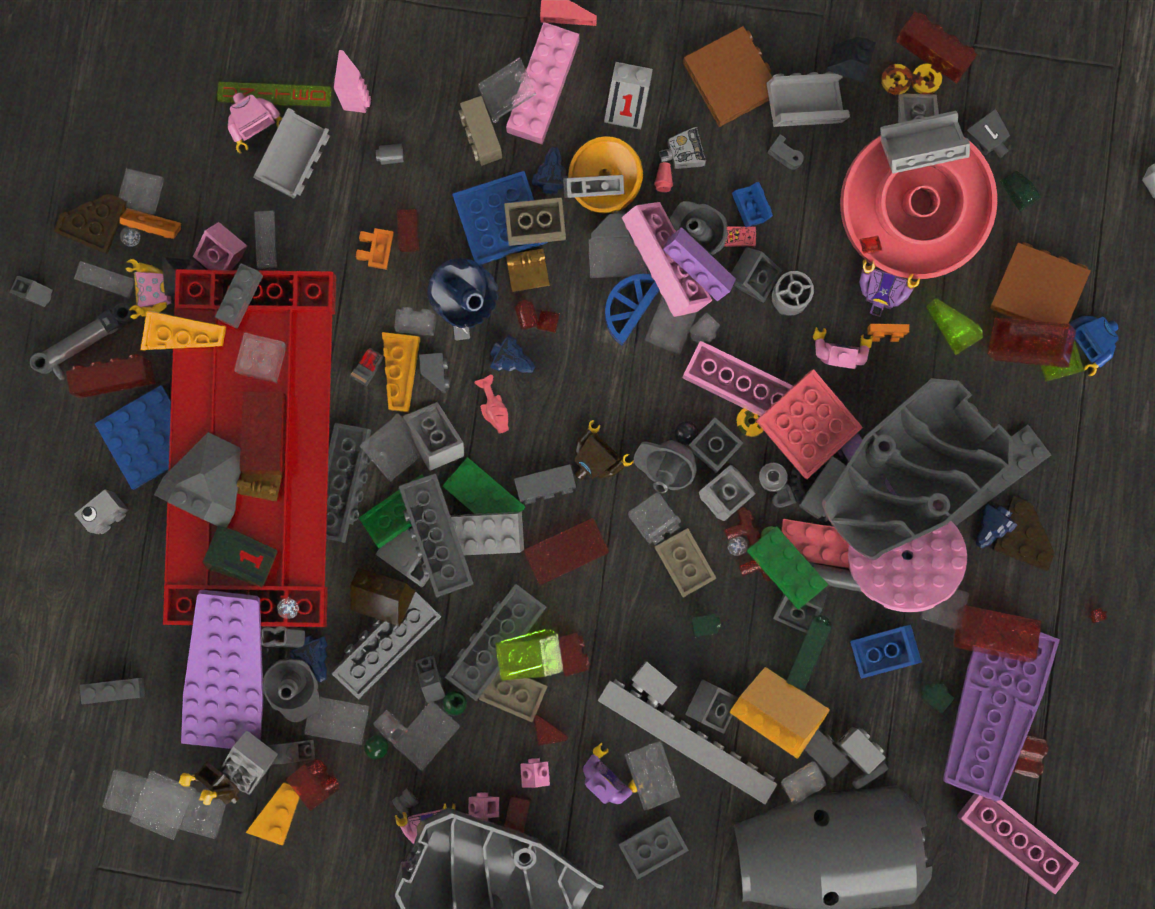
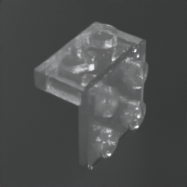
[628,493,681,545]
[781,762,827,805]

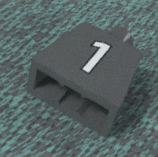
[963,109,1010,158]

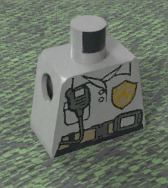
[659,127,706,169]

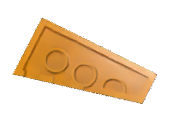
[141,311,226,350]
[382,332,420,412]

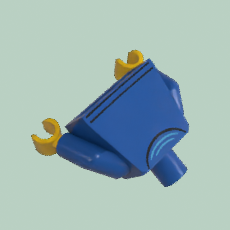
[1061,316,1118,376]

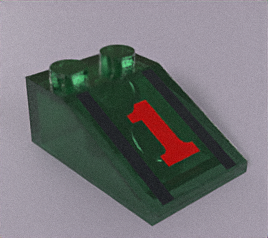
[203,525,278,587]

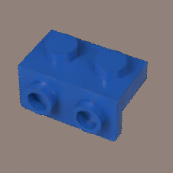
[732,182,773,228]

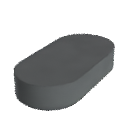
[852,762,888,789]

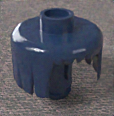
[427,258,498,328]

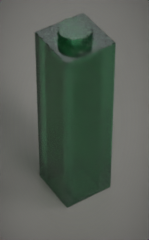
[786,615,831,690]

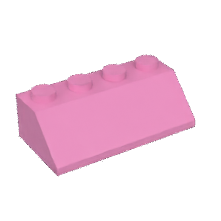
[334,50,371,113]

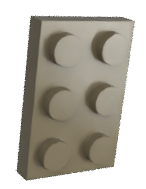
[654,528,716,597]
[479,667,548,722]

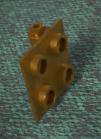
[506,249,550,292]
[237,455,285,501]

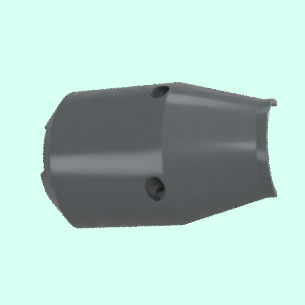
[822,378,1013,560]
[733,785,932,909]
[395,808,604,909]

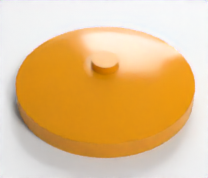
[568,137,643,213]

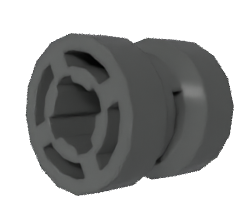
[392,788,419,815]

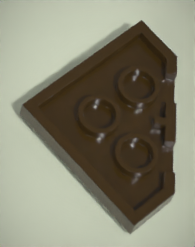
[54,193,128,254]
[992,496,1055,571]

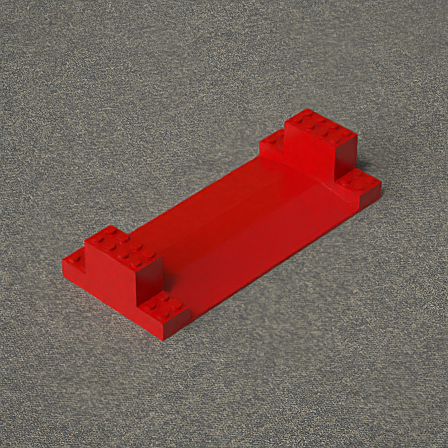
[163,269,336,627]

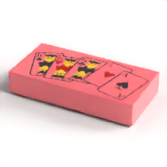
[724,227,756,247]

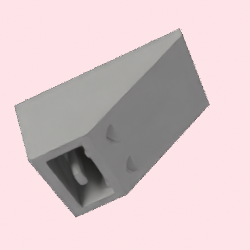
[376,529,430,587]
[219,731,278,795]

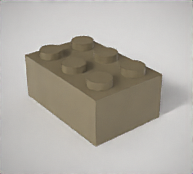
[458,96,502,166]
[504,198,566,246]

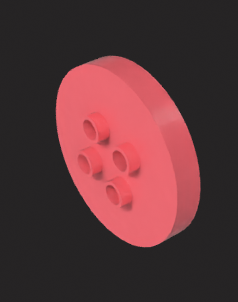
[840,135,997,279]

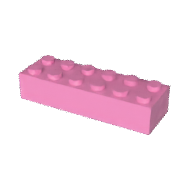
[506,22,579,145]
[622,202,712,317]
[682,341,793,416]
[957,793,1079,894]

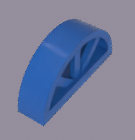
[605,274,660,346]

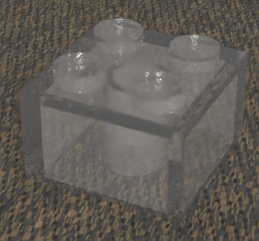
[234,333,287,383]

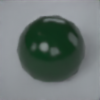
[442,691,467,716]
[364,735,388,760]

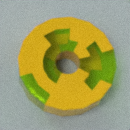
[736,408,763,437]

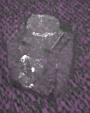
[689,312,720,343]
[373,710,408,745]

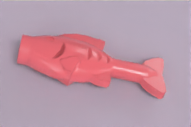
[475,375,509,433]

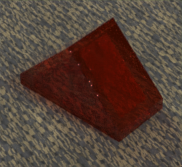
[534,715,568,746]

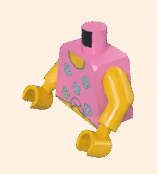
[126,259,171,319]

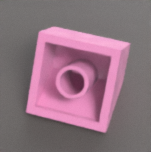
[193,222,247,270]

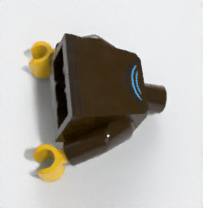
[574,420,634,480]
[179,762,239,805]

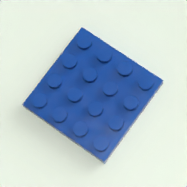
[453,171,548,265]
[95,385,171,490]

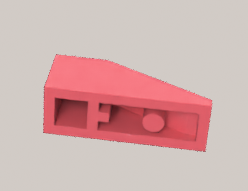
[540,0,597,26]

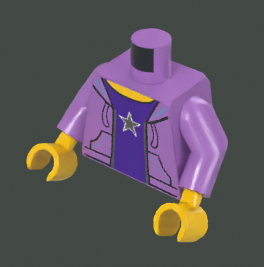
[859,259,920,317]
[583,743,643,804]

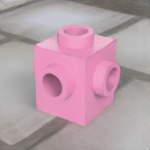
[520,758,550,788]
[468,792,499,821]

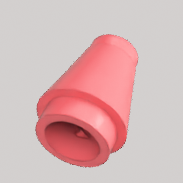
[654,162,673,192]

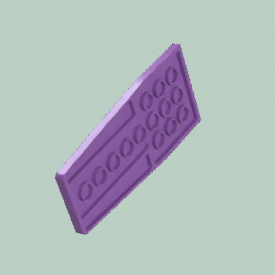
[181,590,263,749]
[943,612,1060,801]

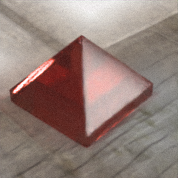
[859,236,882,254]
[537,310,559,333]

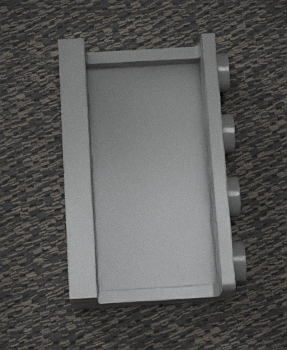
[767,72,850,127]
[253,108,330,198]
[881,111,970,174]

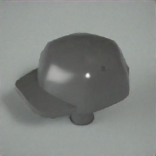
[669,201,728,256]
[634,440,696,493]
[263,658,321,722]

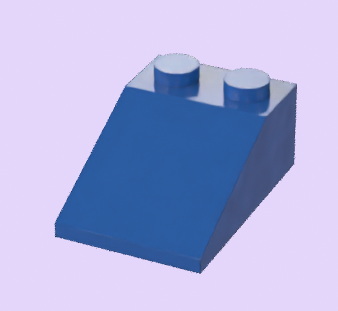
[850,625,922,679]

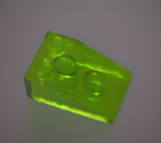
[926,298,983,355]
[495,629,563,681]

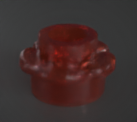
[1088,608,1108,623]

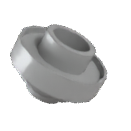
[759,463,787,491]

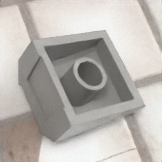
[699,465,756,521]

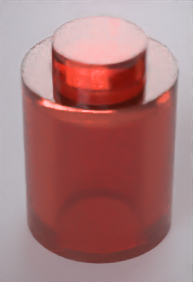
[515,300,539,330]

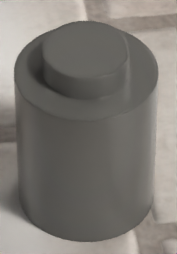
[376,143,404,165]

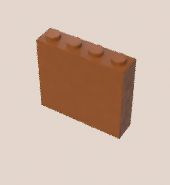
[683,26,773,127]
[990,242,1091,337]

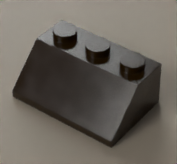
[350,568,416,627]

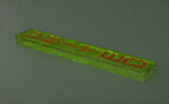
[217,82,331,107]

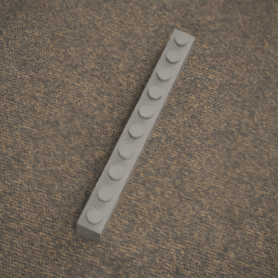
[598,679,777,804]

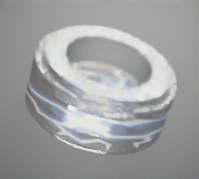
[120,227,140,247]
[728,536,747,556]
[277,598,299,618]

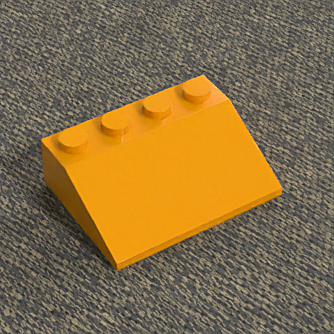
[729,667,830,759]

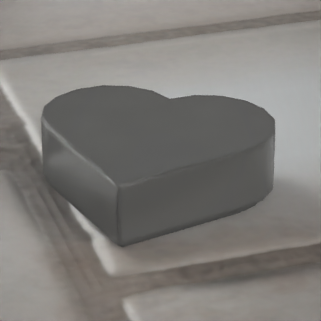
[772,484,796,508]

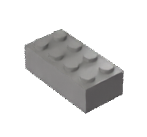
[450,511,524,555]

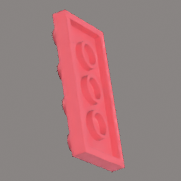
[781,519,850,569]

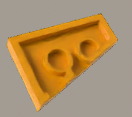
[246,782,303,845]

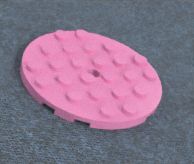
[848,521,967,612]

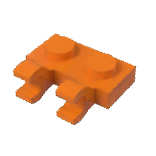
[356,228,394,270]
[868,324,909,342]

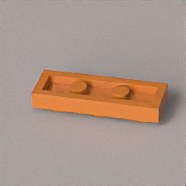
[120,208,181,239]

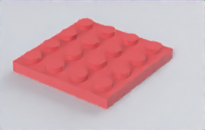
[756,369,863,479]

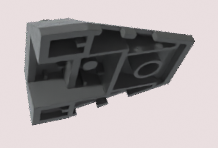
[154,432,244,530]

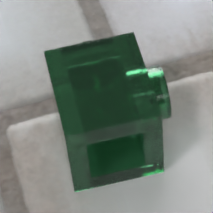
[691,614,721,637]
[921,683,954,713]

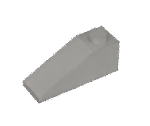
[563,175,624,198]

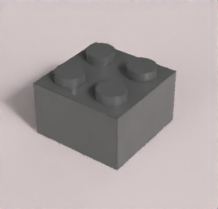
[688,417,743,473]

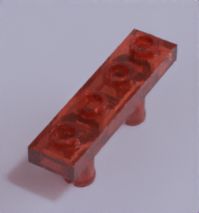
[724,507,772,582]

